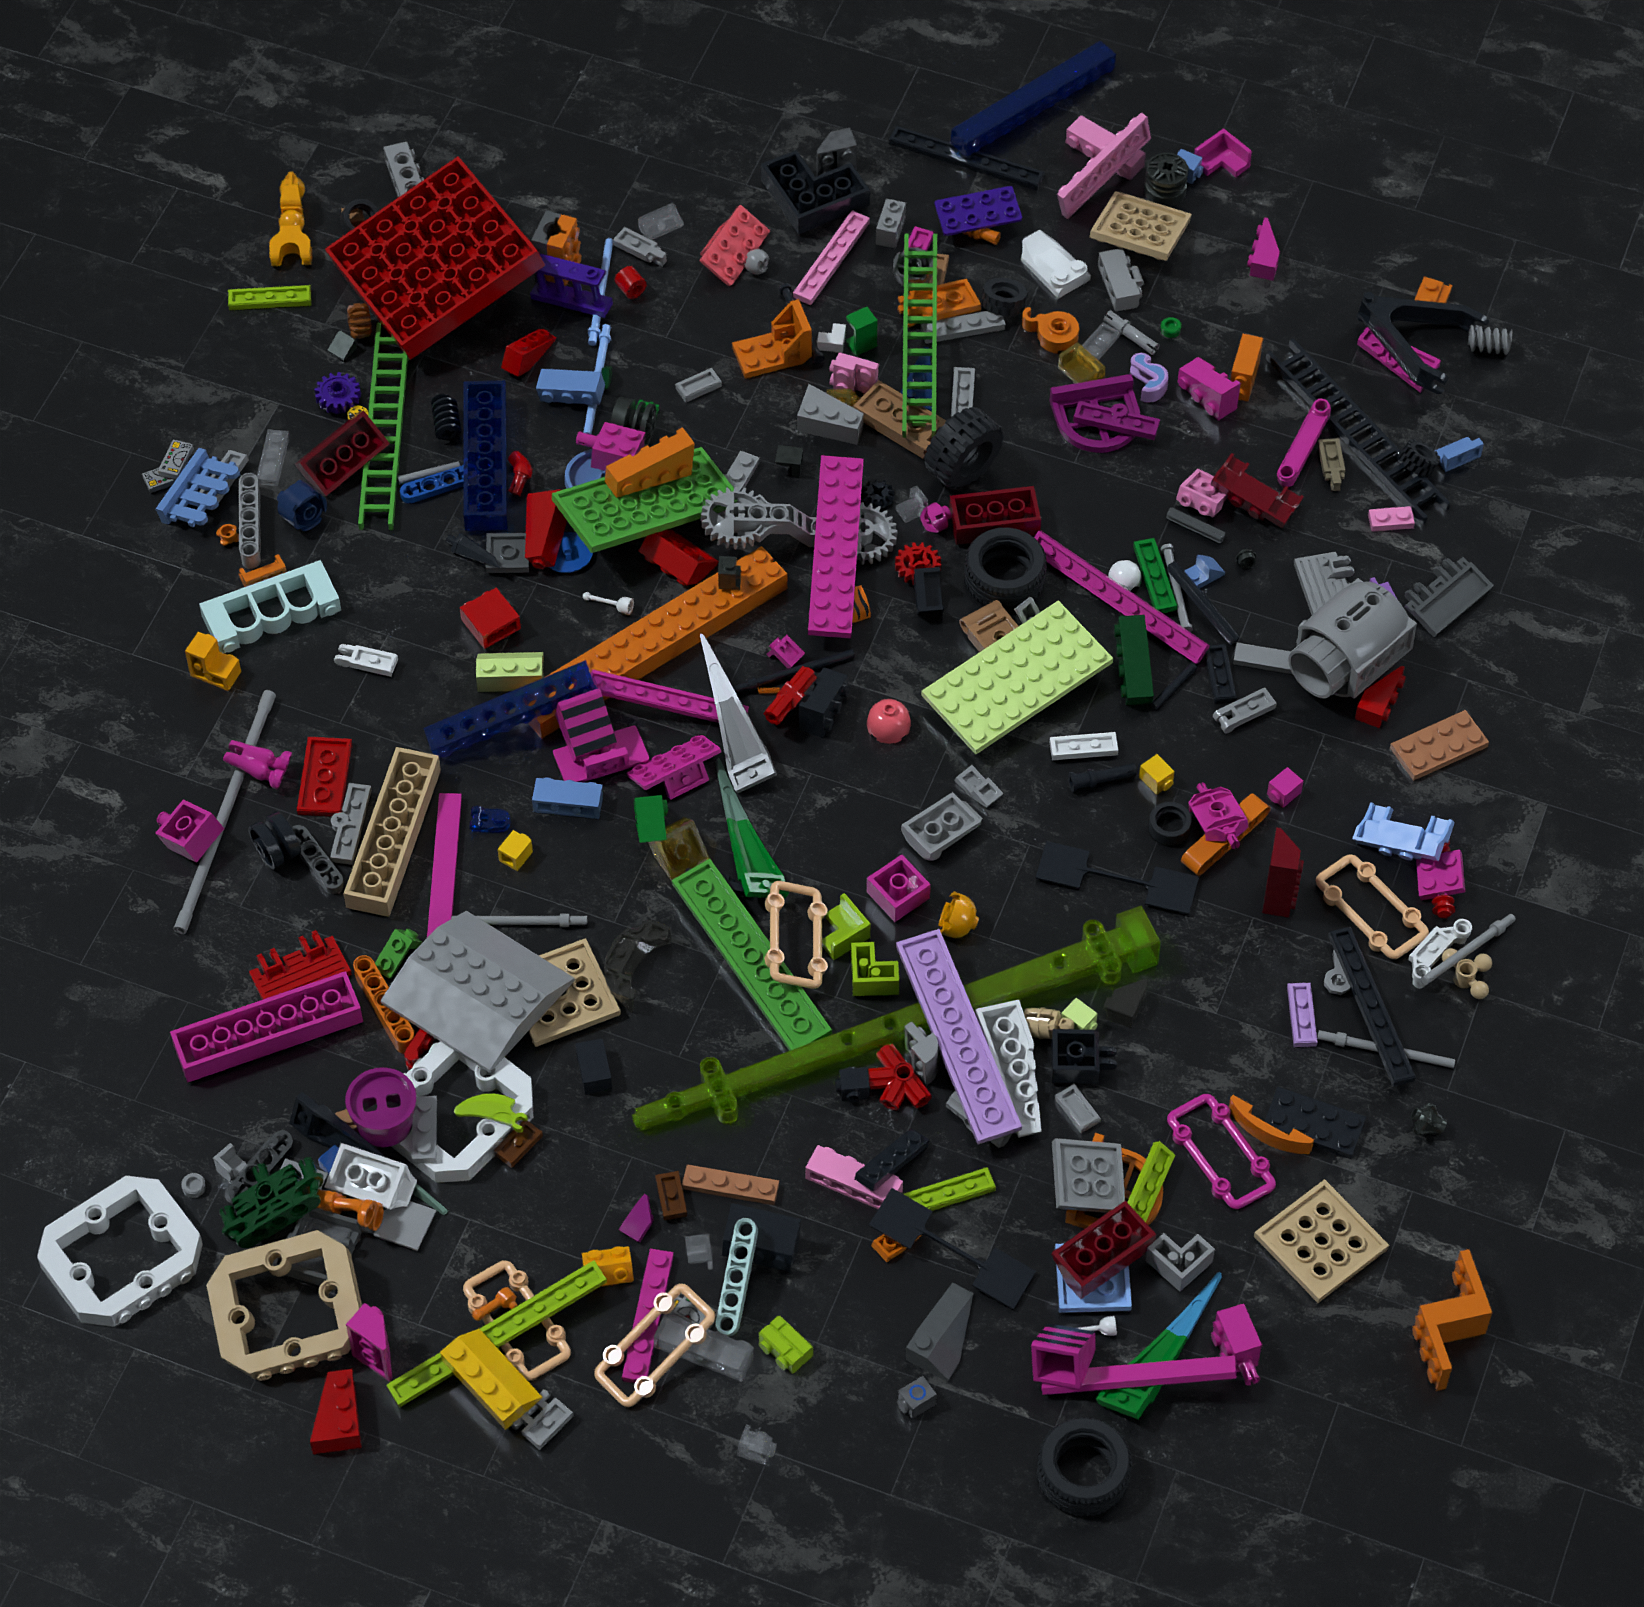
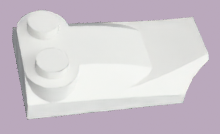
[1021,230,1091,298]
[325,1143,417,1210]

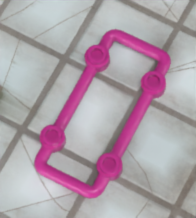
[1167,1094,1276,1209]

